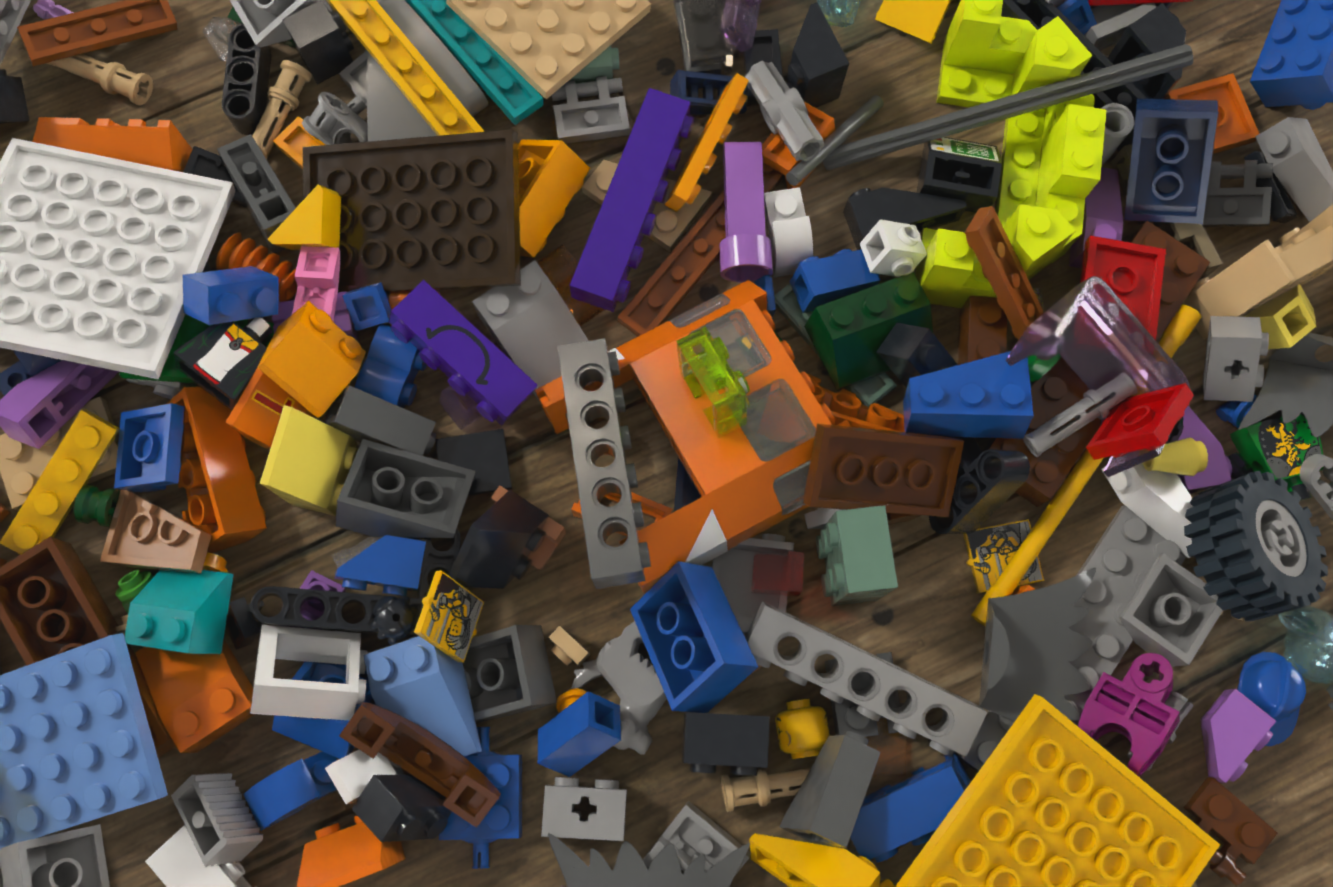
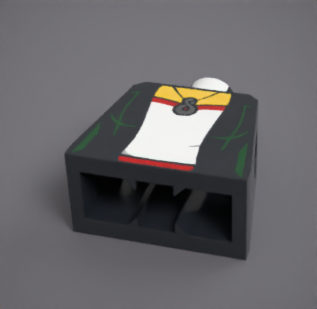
[174,317,273,411]

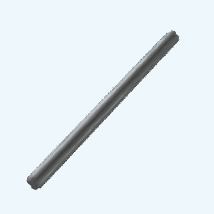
[823,44,1193,170]

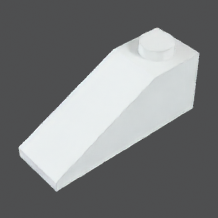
[1101,449,1193,558]

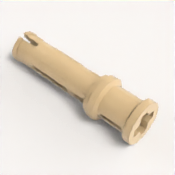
[46,54,153,106]
[253,60,312,160]
[721,768,811,812]

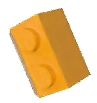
[257,301,366,418]

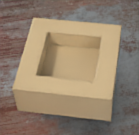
[549,626,590,667]

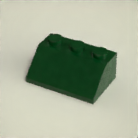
[804,272,933,391]

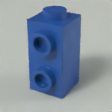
[790,249,880,313]
[537,691,621,777]

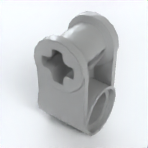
[302,92,368,145]

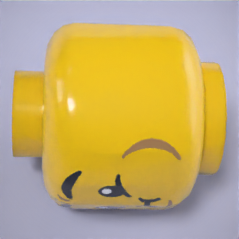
[775,699,830,759]

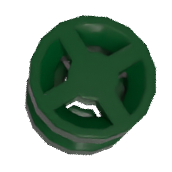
[74,485,120,528]

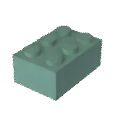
[816,505,898,606]

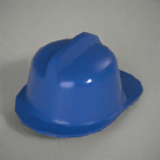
[1237,652,1306,746]

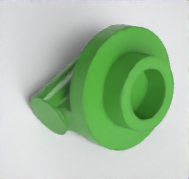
[115,570,154,613]

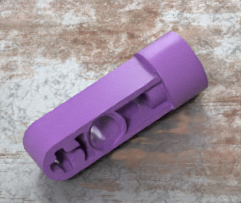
[719,142,773,282]

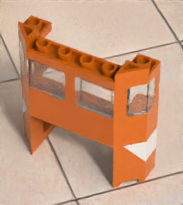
[535,280,850,595]

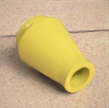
[1142,437,1208,476]

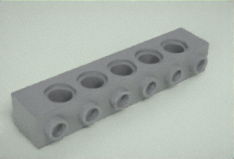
[745,601,988,757]

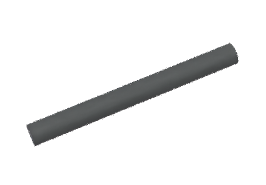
[786,95,884,186]

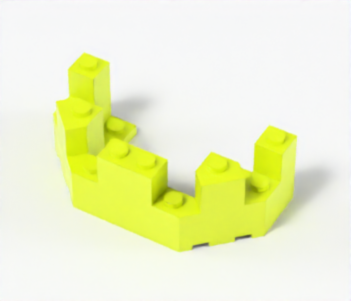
[916,0,1107,308]

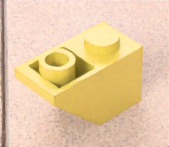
[1245,285,1316,349]

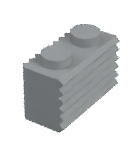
[171,773,263,867]

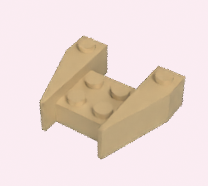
[1182,204,1333,340]

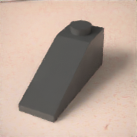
[217,134,296,253]

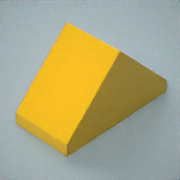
[268,184,341,250]

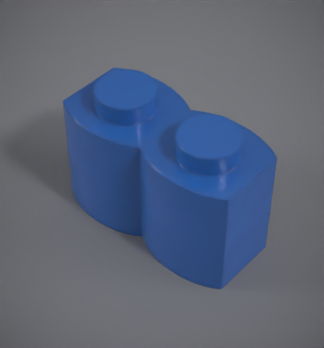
[355,324,427,408]

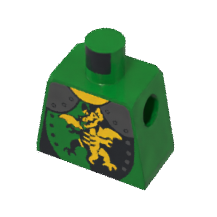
[1230,412,1324,501]

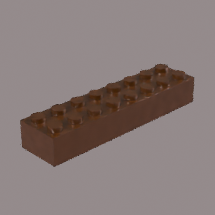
[983,221,1210,507]

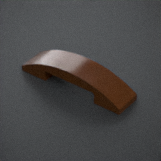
[339,701,501,828]

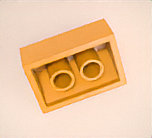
[518,139,590,258]

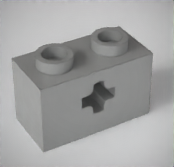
[1203,316,1269,402]
[541,777,627,841]

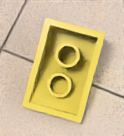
[260,405,359,516]

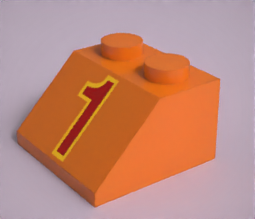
[226,367,316,450]

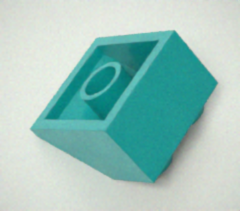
[125,570,234,654]

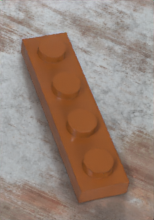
[17,0,177,66]
[965,206,1051,353]

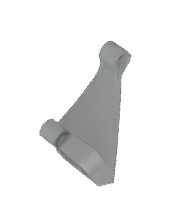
[367,0,489,142]

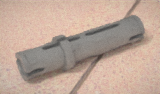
[1023,372,1137,457]

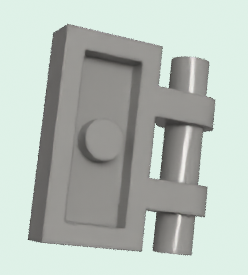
[552,76,630,144]

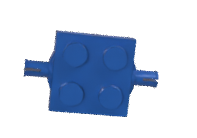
[439,727,522,869]

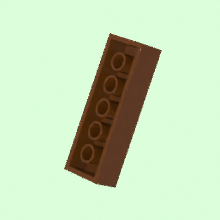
[0,536,176,758]

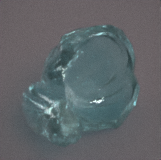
[1278,606,1333,684]

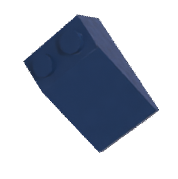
[1124,99,1218,224]

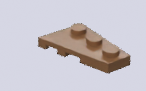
[100,489,212,574]

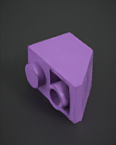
[1200,689,1276,783]

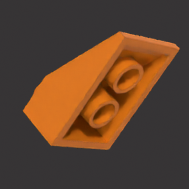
[135,639,255,753]
[297,816,406,887]

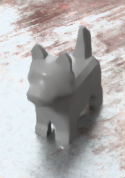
[571,621,667,755]

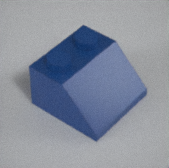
[272,661,376,759]

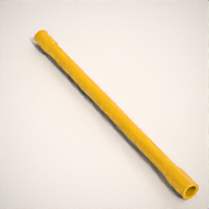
[971,305,1202,627]

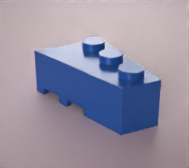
[903,347,1034,439]

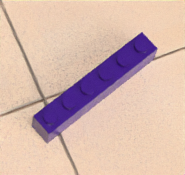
[569,88,695,312]

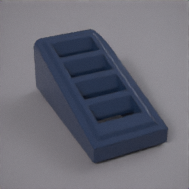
[670,70,747,114]

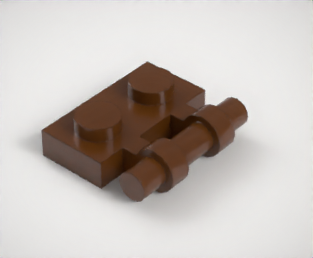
[1183,777,1278,886]

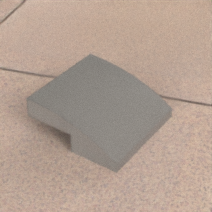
[643,801,751,875]

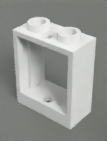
[250,625,367,721]

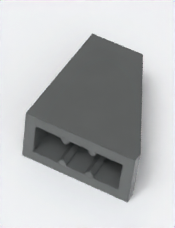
[324,385,436,456]
[780,731,881,848]

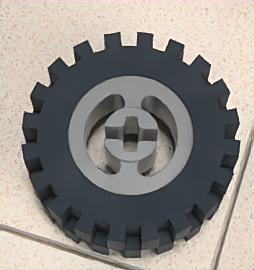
[1184,471,1328,621]

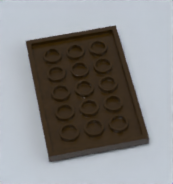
[303,129,521,293]

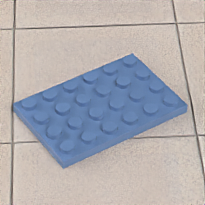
[0,633,168,850]

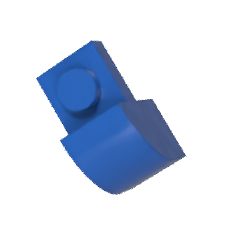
[243,752,337,831]

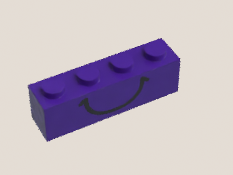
[389,280,538,426]

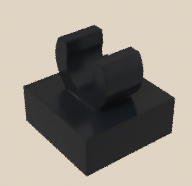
[226,597,264,650]

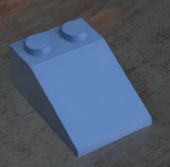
[363,636,482,757]

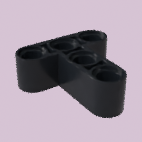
[929,437,1030,534]

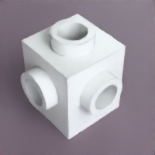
[860,219,927,277]

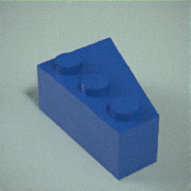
[850,751,971,862]

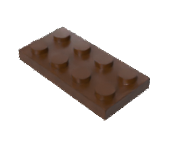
[803,424,964,517]

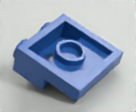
[114,403,185,493]

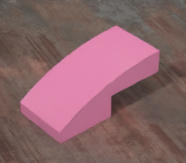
[292,246,340,322]

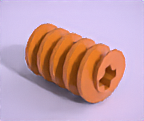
[216,232,298,302]

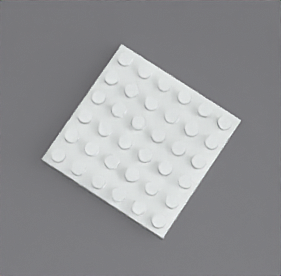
[0,138,235,379]

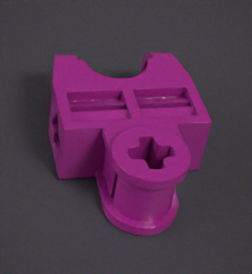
[1078,653,1180,777]

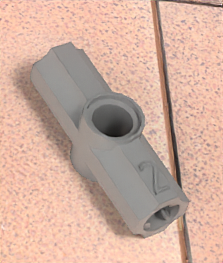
[745,60,824,162]

